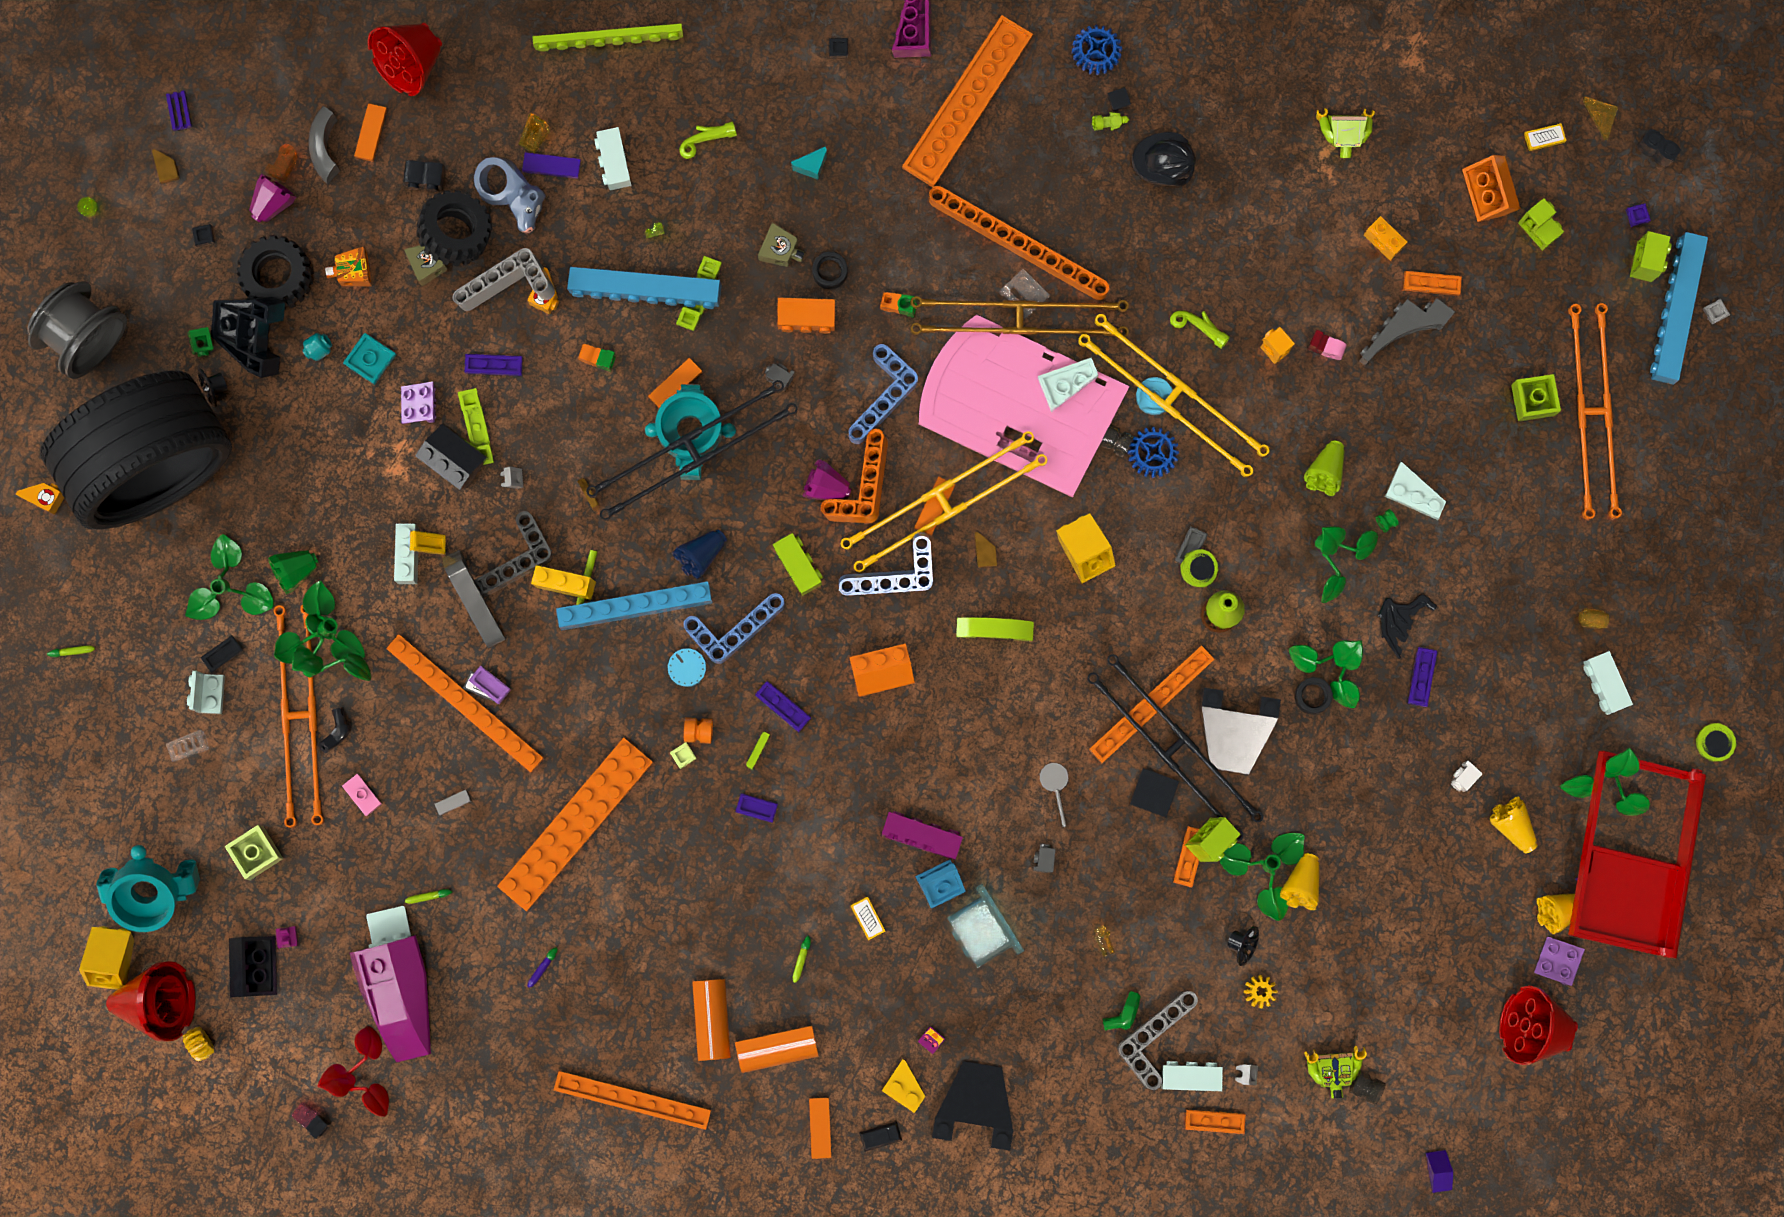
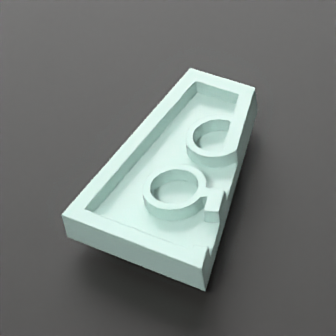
[1038,358,1098,412]
[1385,462,1446,520]

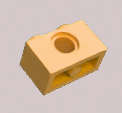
[1364,216,1407,261]
[1260,327,1295,364]

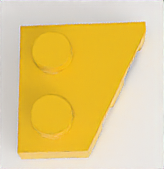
[882,1059,925,1113]

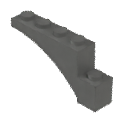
[1359,298,1455,366]

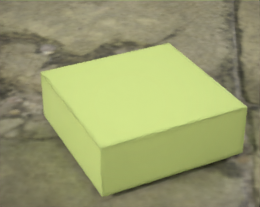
[670,742,697,769]

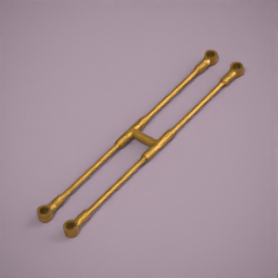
[910,296,1129,337]

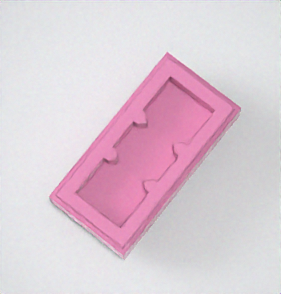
[342,774,382,816]

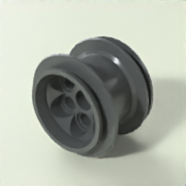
[27,281,127,379]

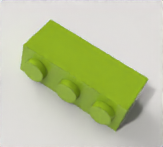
[773,533,823,596]

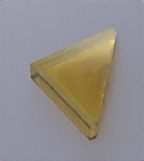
[1583,97,1618,140]

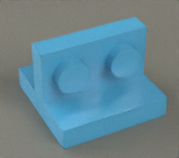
[915,860,966,909]

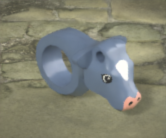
[474,157,546,234]

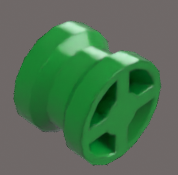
[1375,509,1399,533]

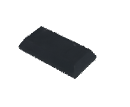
[200,635,243,673]
[859,1122,902,1152]

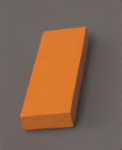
[354,103,387,162]
[1403,271,1462,296]
[648,358,703,408]
[914,476,956,536]
[1173,826,1199,888]
[809,1098,831,1159]
[1185,1109,1246,1134]

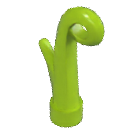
[679,121,737,159]
[1170,310,1230,349]

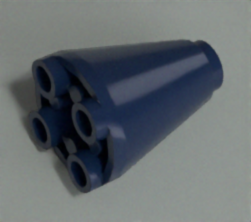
[672,529,727,579]

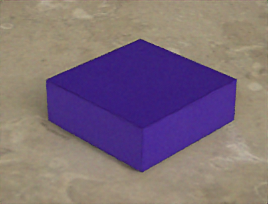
[1626,203,1651,227]

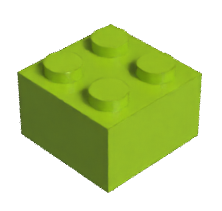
[1630,231,1672,282]
[1511,374,1561,421]
[1185,817,1240,862]

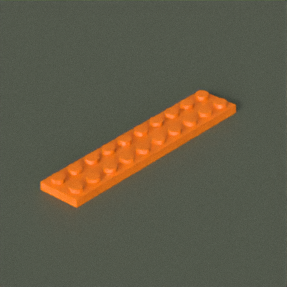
[902,15,1033,187]
[497,738,654,912]

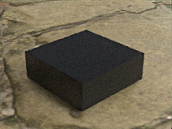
[829,38,848,58]
[1107,87,1131,112]
[192,224,215,247]

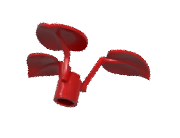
[317,1026,389,1117]

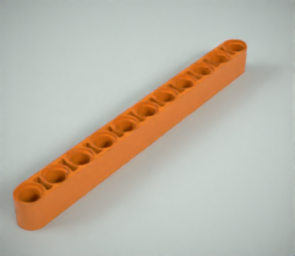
[929,186,1109,300]

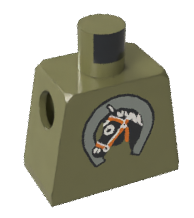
[758,223,806,267]
[404,245,447,286]

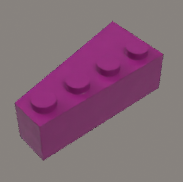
[892,0,931,58]
[881,811,963,860]

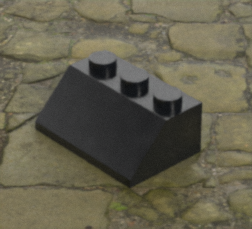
[415,423,488,490]
[229,936,277,998]

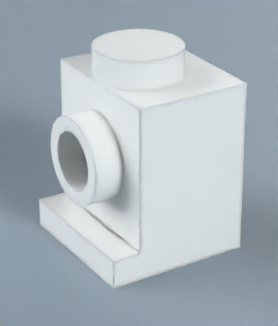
[1451,761,1482,792]

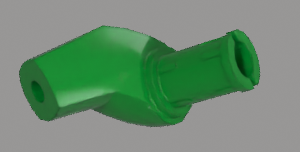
[1103,991,1141,1031]

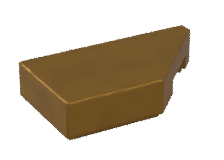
[152,149,180,184]
[577,478,600,511]
[975,532,997,568]

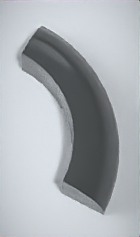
[309,106,340,185]

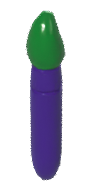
[527,947,558,988]

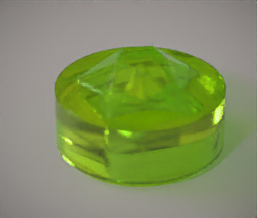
[77,197,98,217]

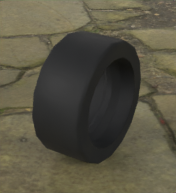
[812,252,848,290]
[1294,677,1333,715]

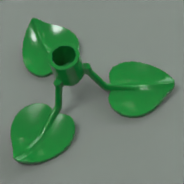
[1315,526,1378,603]
[185,534,274,620]
[274,581,365,664]
[292,614,371,681]
[1289,640,1363,708]
[1560,748,1650,816]
[1219,833,1305,921]

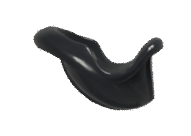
[1132,132,1196,187]

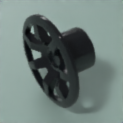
[198,368,228,407]
[1227,926,1259,966]

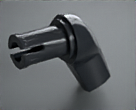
[318,707,352,753]

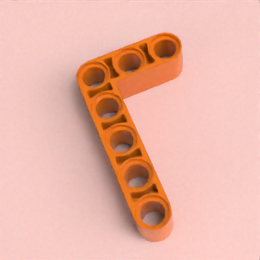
[821,429,888,523]

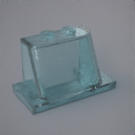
[947,884,1024,968]

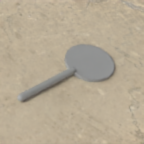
[1040,763,1068,827]

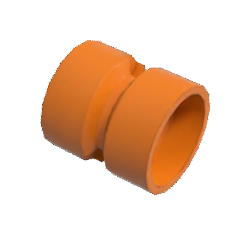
[684,717,713,744]

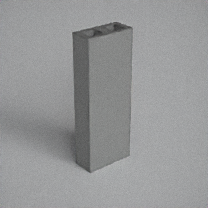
[435,790,471,816]

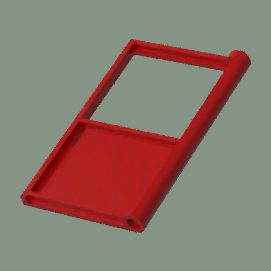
[1568,751,1706,959]

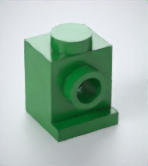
[187,327,213,357]

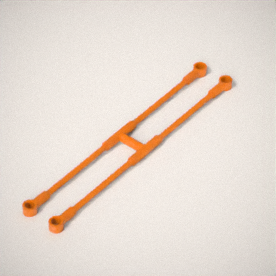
[1568,303,1622,520]
[273,605,325,828]

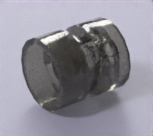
[1100,424,1134,458]
[1349,1070,1386,1106]

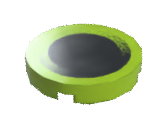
[1181,549,1218,587]
[1696,723,1736,762]

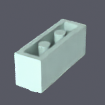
[594,127,632,190]
[394,524,419,584]
[1584,651,1633,715]
[1161,1061,1223,1091]

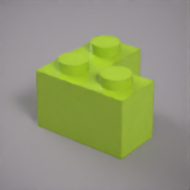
[1518,198,1564,251]

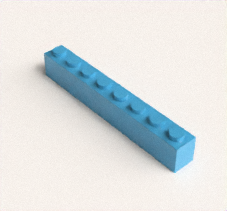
[1650,232,1708,384]
[567,267,722,309]
[556,582,713,630]

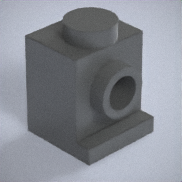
[765,363,795,392]
[1033,844,1055,873]

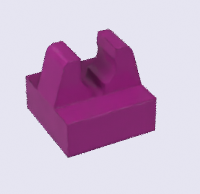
[276,926,299,949]

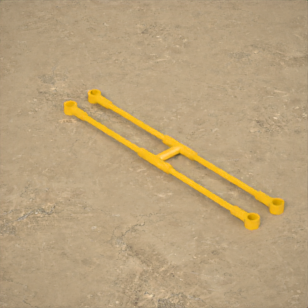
[1078,314,1269,477]
[841,431,1048,573]

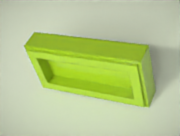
[746,732,771,770]

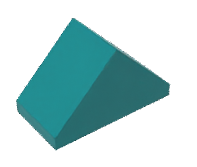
[791,147,827,180]

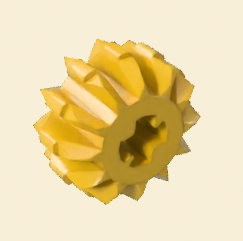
[1244,975,1278,1008]
[183,1027,214,1061]

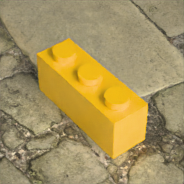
[531,565,596,600]

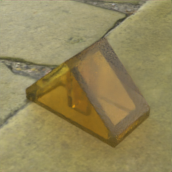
[519,113,550,153]

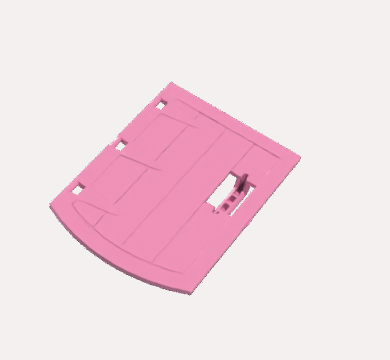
[919,315,1129,498]

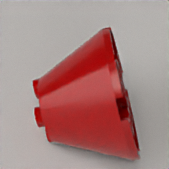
[368,23,442,96]
[1499,986,1578,1065]

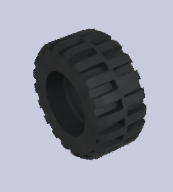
[416,190,492,266]
[236,235,314,311]

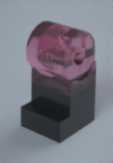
[291,1102,331,1139]

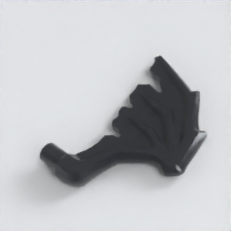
[1378,594,1437,659]

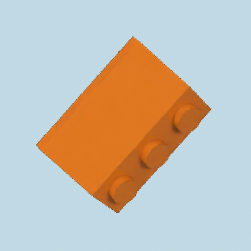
[1462,155,1521,222]
[778,298,835,334]
[849,643,915,697]

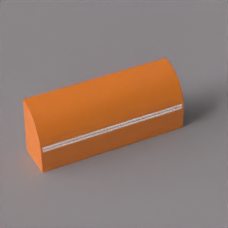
[693,979,731,1061]
[735,1026,819,1073]

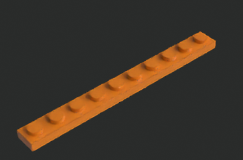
[386,634,544,773]

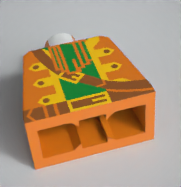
[325,247,372,287]

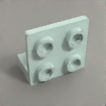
[187,671,225,714]
[366,906,411,948]

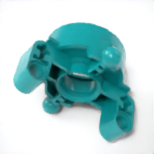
[645,384,736,480]
[96,845,200,932]

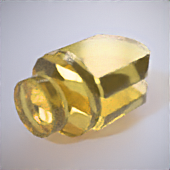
[1094,925,1115,957]

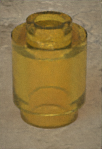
[1578,608,1609,630]

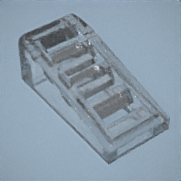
[166,730,209,762]

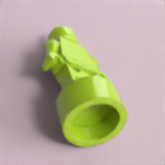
[1092,112,1129,131]

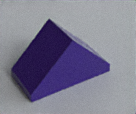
[1426,1150,1453,1193]

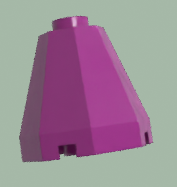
[249,174,297,223]
[802,459,851,500]

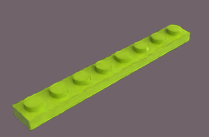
[532,24,683,52]

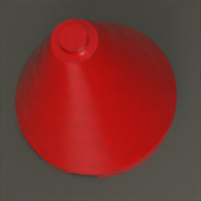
[106,961,195,1042]

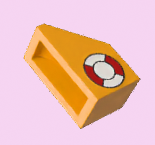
[527,267,559,314]
[16,483,64,515]

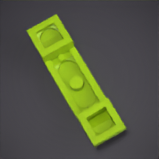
[676,256,722,331]
[458,388,494,465]
[956,618,1034,641]

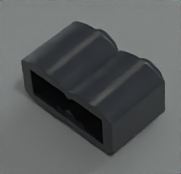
[1636,129,1681,167]
[403,160,445,192]

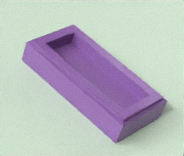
[468,665,511,705]

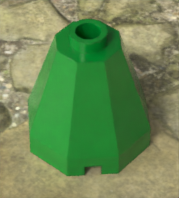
[268,550,318,595]

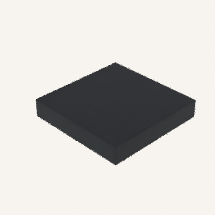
[1129,768,1179,818]

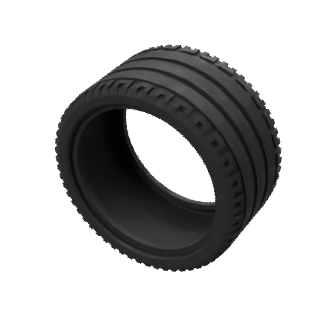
[40,370,232,530]

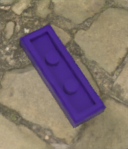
[522,152,581,179]
[464,354,523,376]
[1407,647,1437,707]
[755,681,811,733]

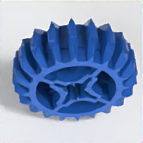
[1072,24,1122,75]
[1127,427,1179,478]

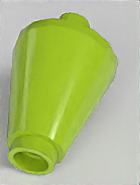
[1304,440,1345,496]
[1206,590,1245,629]

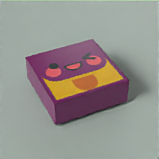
[918,1027,945,1054]

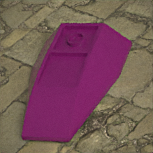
[349,935,431,1062]

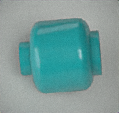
[302,333,332,361]

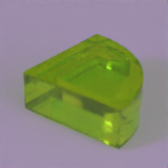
[645,222,664,239]

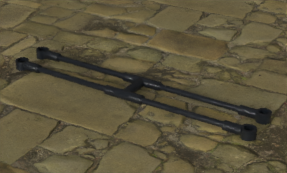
[586,380,798,521]
[1087,654,1263,841]

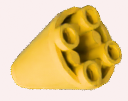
[1490,796,1538,853]
[1280,853,1320,910]
[1537,894,1575,934]

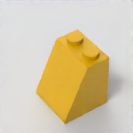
[1056,513,1116,583]
[79,926,134,990]

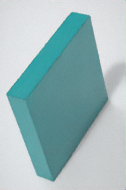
[343,333,397,385]

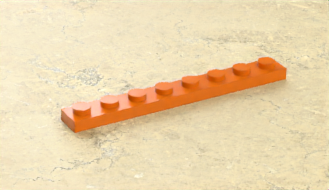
[1089,645,1215,763]
[554,1071,711,1130]

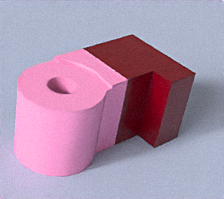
[1308,329,1347,360]

